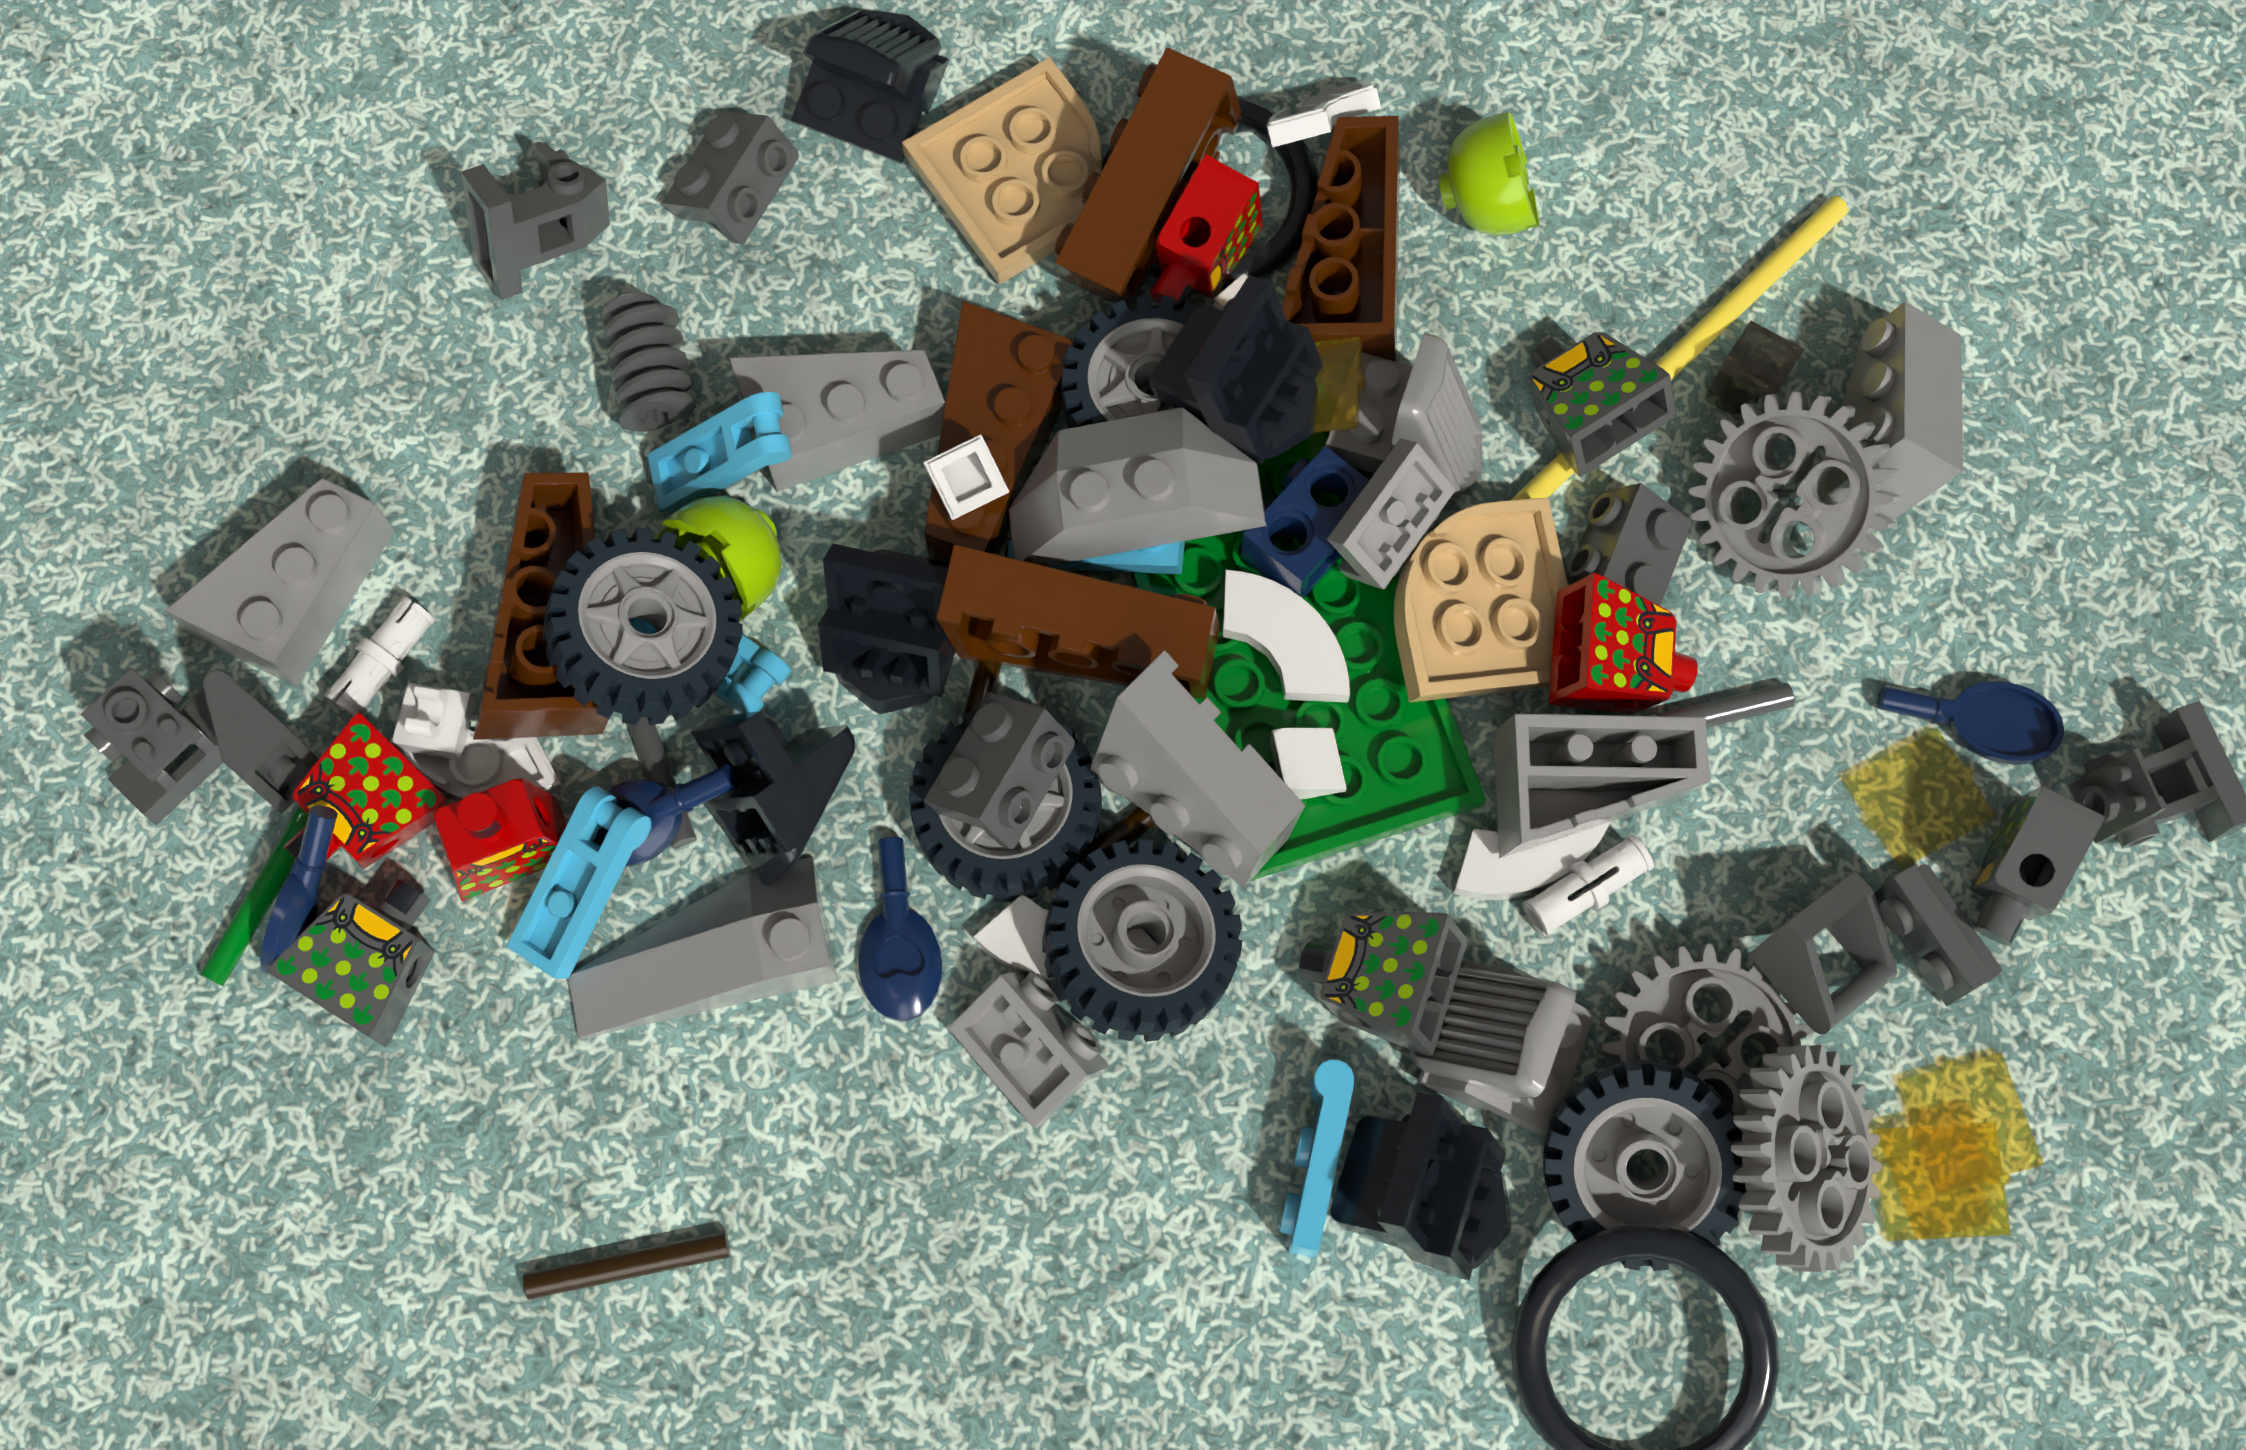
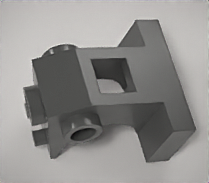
[461,142,610,300]
[80,668,223,826]
[2068,701,2246,849]

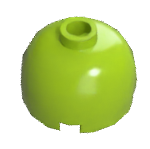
[1438,111,1540,236]
[657,496,782,622]

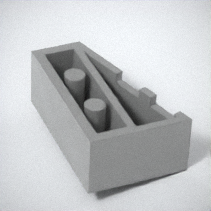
[1825,302,1963,531]
[729,350,946,492]
[165,478,395,687]
[1090,651,1305,888]
[1493,714,1710,858]

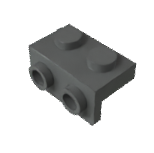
[661,111,799,245]
[1566,483,1693,606]
[923,692,1075,849]
[1874,864,2002,1006]

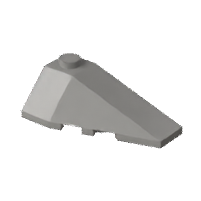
[569,857,838,1039]

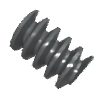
[600,293,696,432]

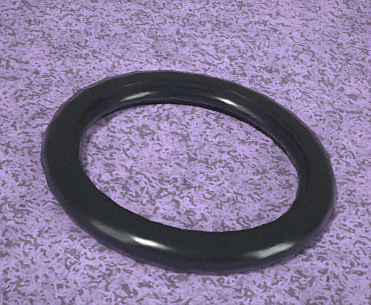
[1102,95,1319,290]
[1511,1224,1780,1450]

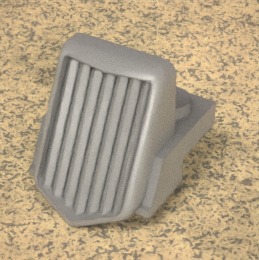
[1326,333,1482,498]
[1410,960,1595,1136]

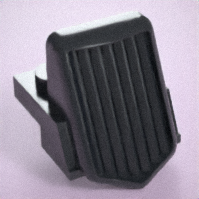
[791,10,949,164]
[1149,275,1324,464]
[818,543,956,714]
[691,711,856,886]
[1330,1092,1511,1281]

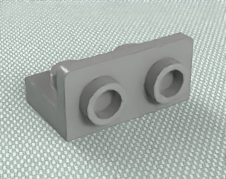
[1327,438,1456,590]
[948,970,1109,1128]

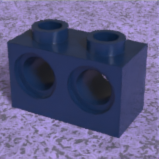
[1241,446,1370,599]

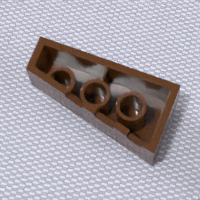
[1054,47,1243,309]
[1282,116,1400,367]
[924,301,1075,563]
[473,472,609,740]
[937,545,1220,699]

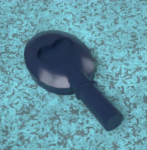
[1877,681,2064,765]
[593,764,739,867]
[260,805,338,973]
[858,837,942,1022]

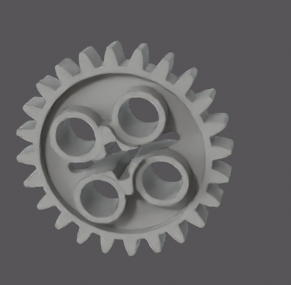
[1689,392,1901,598]
[1596,944,1814,1116]
[1731,1045,1882,1272]

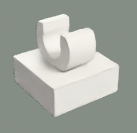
[391,683,477,761]

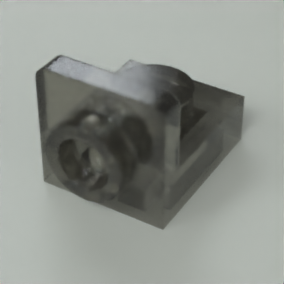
[1705,320,1805,422]

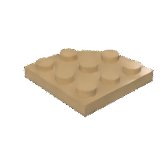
[902,57,1102,285]
[1394,498,1568,702]

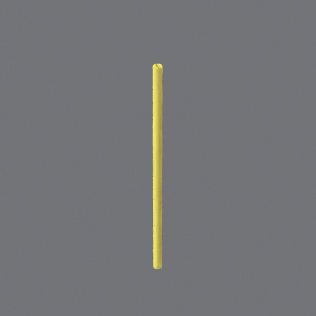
[1511,196,1849,500]

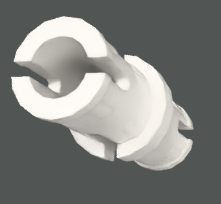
[323,596,436,717]
[1522,834,1654,937]

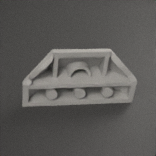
[1009,407,1266,566]

